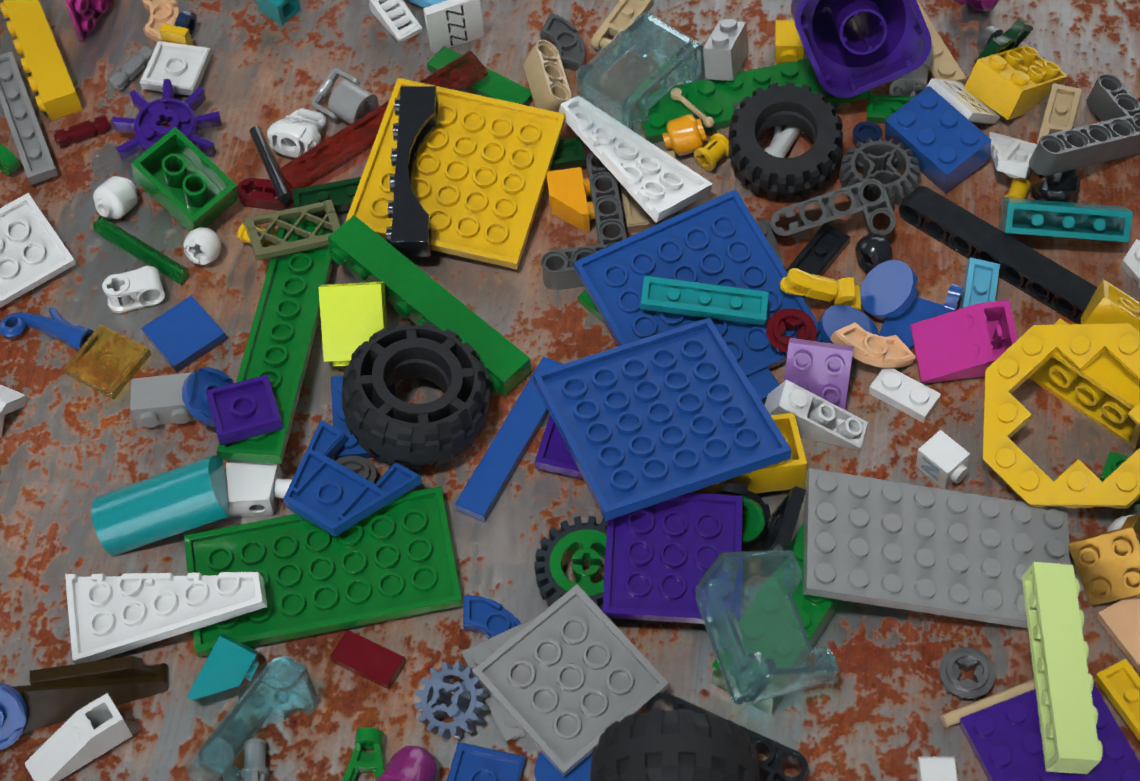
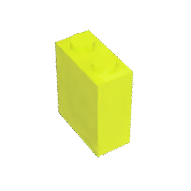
[318,281,388,366]

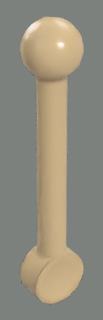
[670,88,714,128]

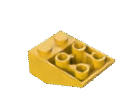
[964,46,1068,120]

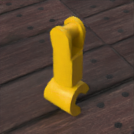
[780,268,861,310]

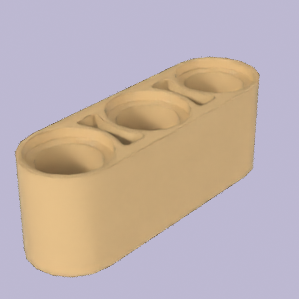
[523,40,572,112]

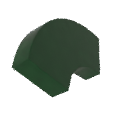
[974,18,1033,64]

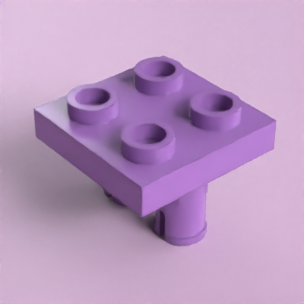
[784,338,854,410]

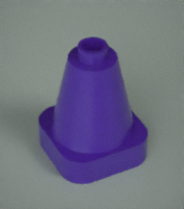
[791,0,932,98]

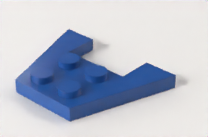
[283,420,422,536]

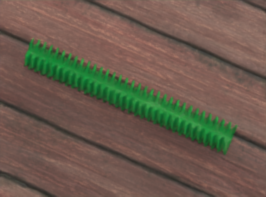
[93,216,190,285]

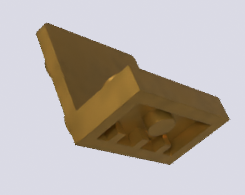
[1068,514,1140,606]

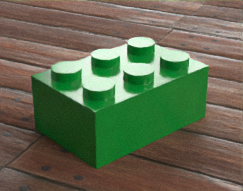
[131,127,238,232]

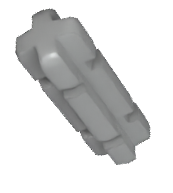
[109,46,153,90]

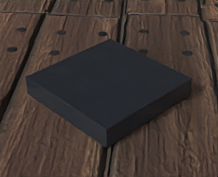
[756,486,806,573]

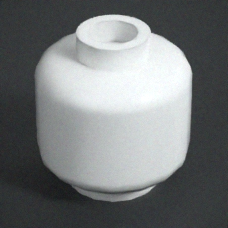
[93,176,138,220]

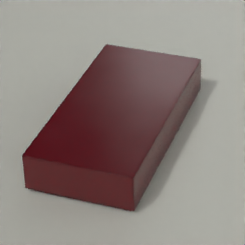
[330,630,406,690]

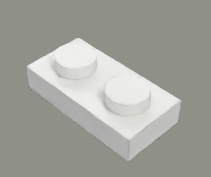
[869,368,941,423]

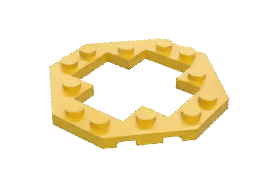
[983,323,1140,509]

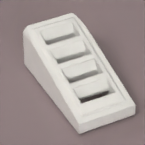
[368,0,423,44]

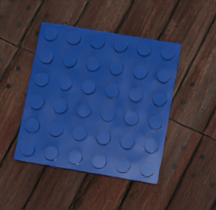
[573,189,823,377]
[533,317,791,521]

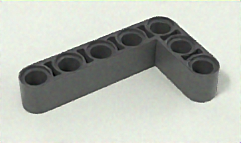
[1029,74,1140,176]
[541,152,627,290]

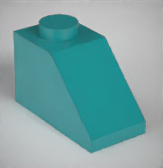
[187,632,260,700]

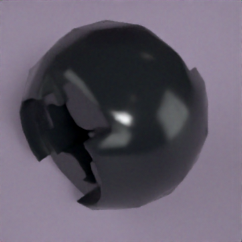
[855,233,893,271]

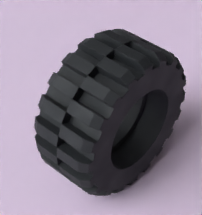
[728,82,843,201]

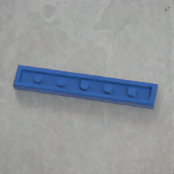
[455,356,562,522]

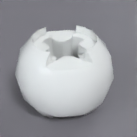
[183,227,222,265]

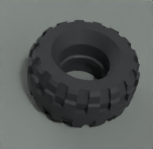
[342,322,490,469]
[590,709,759,781]

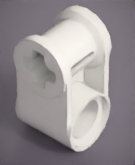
[102,266,165,314]

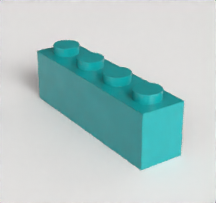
[999,197,1133,242]

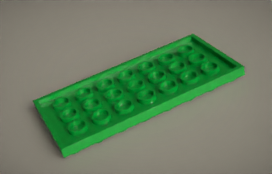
[184,486,463,657]

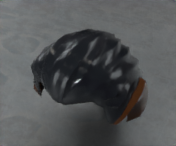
[1030,169,1081,202]

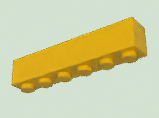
[0,0,83,122]

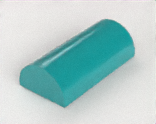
[91,455,229,556]

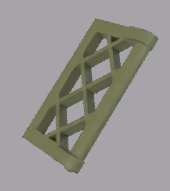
[243,199,340,261]

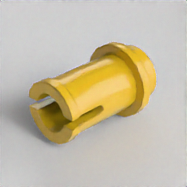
[1004,178,1031,199]

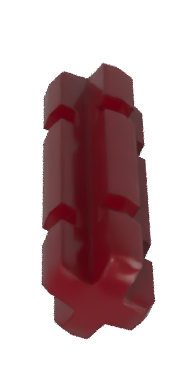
[53,115,110,147]

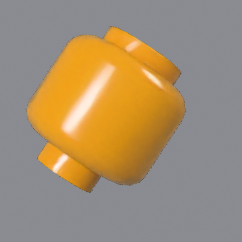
[662,114,707,157]

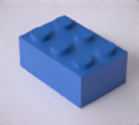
[885,86,991,194]

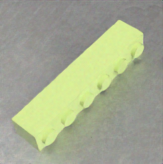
[1022,562,1103,774]

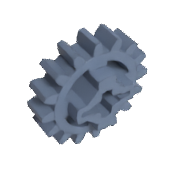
[414,662,490,739]

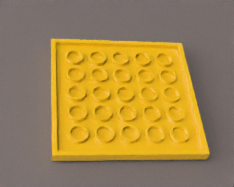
[345,78,566,269]

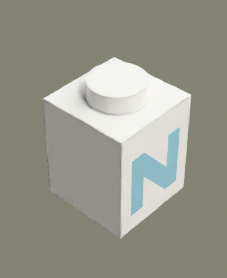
[916,430,970,489]

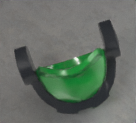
[720,482,771,550]

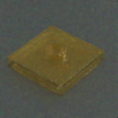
[63,324,151,399]

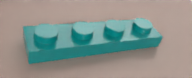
[640,276,769,325]

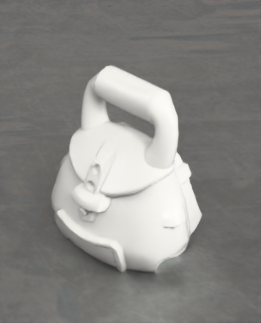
[267,108,327,160]

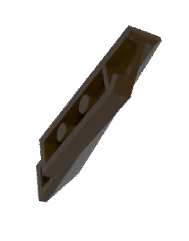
[12,656,169,734]

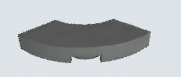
[540,13,586,73]

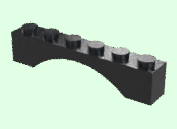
[386,86,439,256]

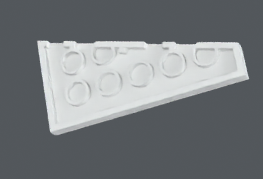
[559,96,713,223]
[65,572,267,664]

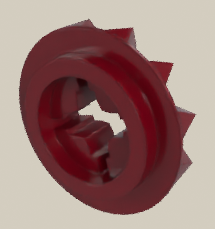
[766,308,817,353]

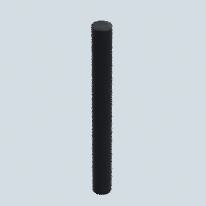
[250,126,291,203]

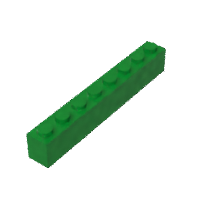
[328,215,531,397]

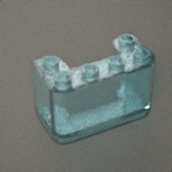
[576,12,705,135]

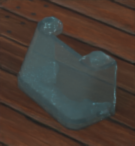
[696,550,840,705]
[185,656,320,781]

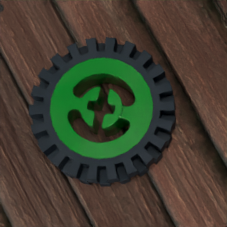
[534,516,607,610]

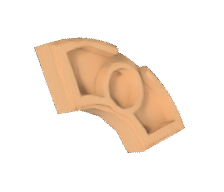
[142,0,179,42]
[830,322,916,368]

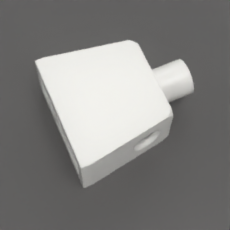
[225,460,292,519]

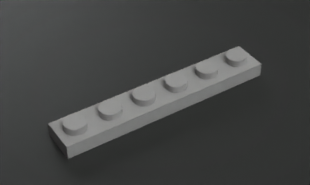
[0,51,58,185]

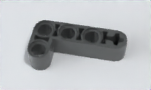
[771,179,896,236]

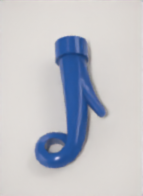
[0,307,95,353]

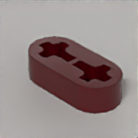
[237,178,293,210]

